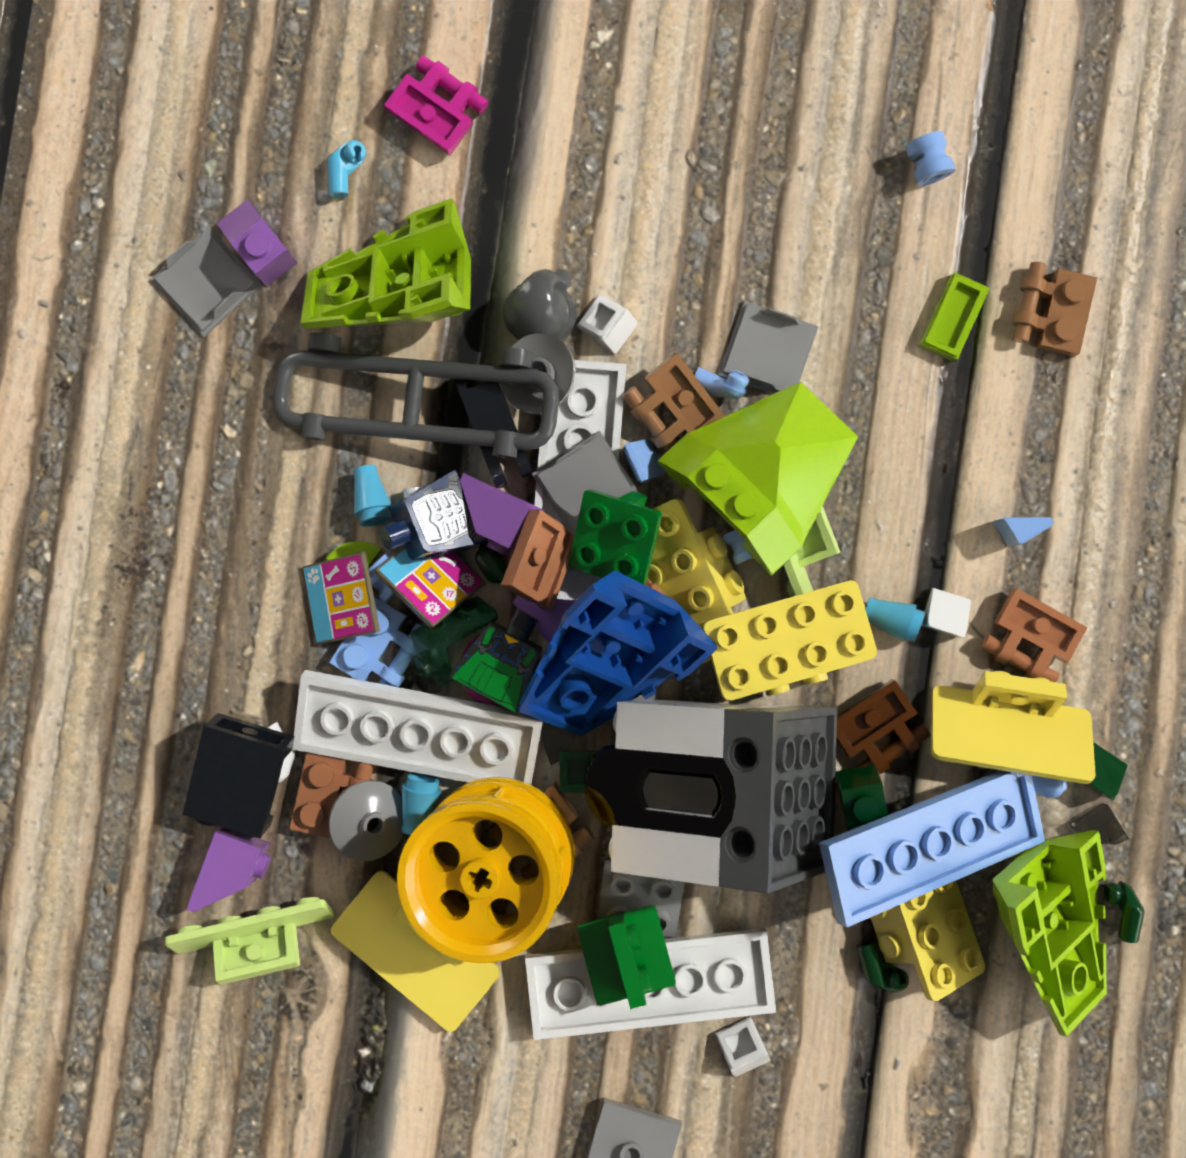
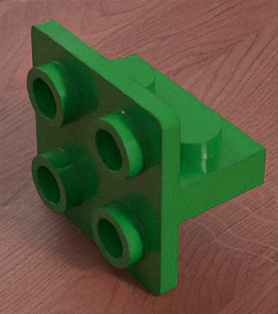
[569,489,662,585]
[577,904,676,1009]

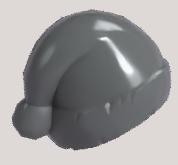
[503,269,576,341]

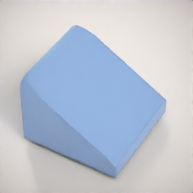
[623,439,665,486]
[993,517,1054,546]

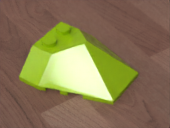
[301,198,471,329]
[657,382,858,576]
[992,830,1107,1037]

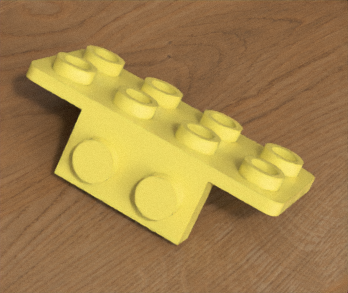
[648,498,747,664]
[703,580,877,701]
[931,671,1096,784]
[331,871,500,1032]
[871,881,985,1001]

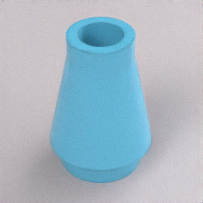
[353,465,392,527]
[865,597,925,642]
[401,773,442,835]

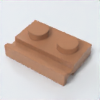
[501,510,575,610]

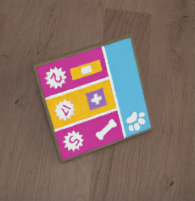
[374,547,486,629]
[302,552,380,645]

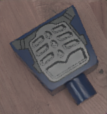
[379,470,485,560]

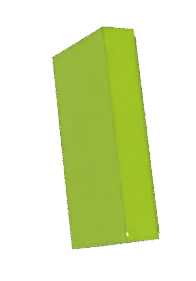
[918,272,990,362]

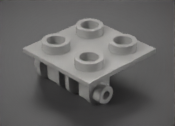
[598,860,685,938]

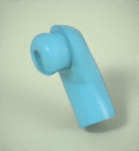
[327,140,366,198]

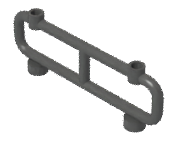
[272,332,559,459]

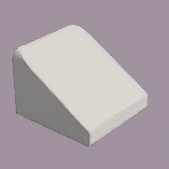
[577,294,637,354]
[921,588,971,638]
[715,1017,771,1077]

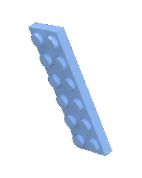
[819,770,1045,927]

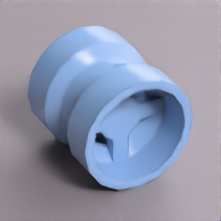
[905,131,956,186]

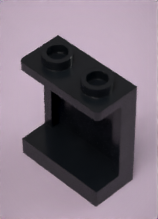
[182,713,295,839]

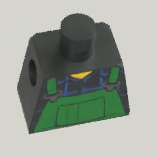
[448,608,543,715]

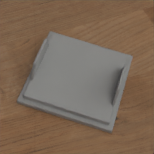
[150,227,262,337]
[718,301,819,394]
[532,431,639,533]

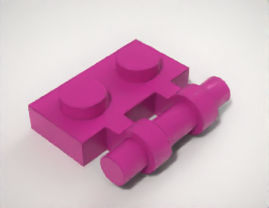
[384,55,489,156]

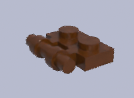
[836,679,931,775]

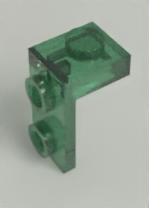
[410,597,498,687]

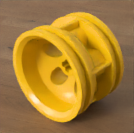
[397,777,575,963]

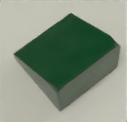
[1084,742,1128,800]

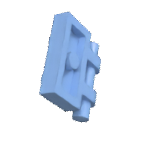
[329,595,430,687]

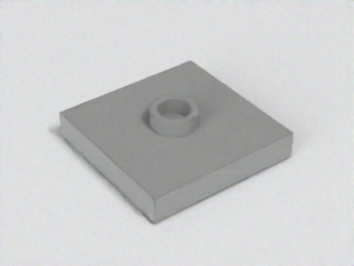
[586,1098,682,1158]

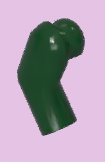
[475,541,508,585]
[1104,881,1145,943]
[856,940,909,993]

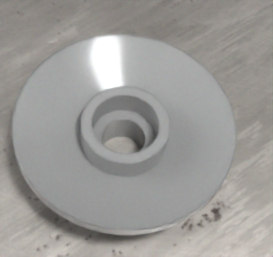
[500,333,575,414]
[328,780,404,861]

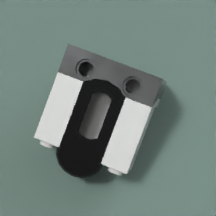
[584,700,837,894]

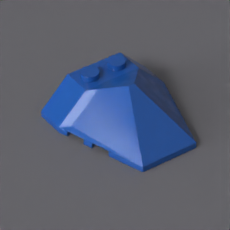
[518,570,717,736]

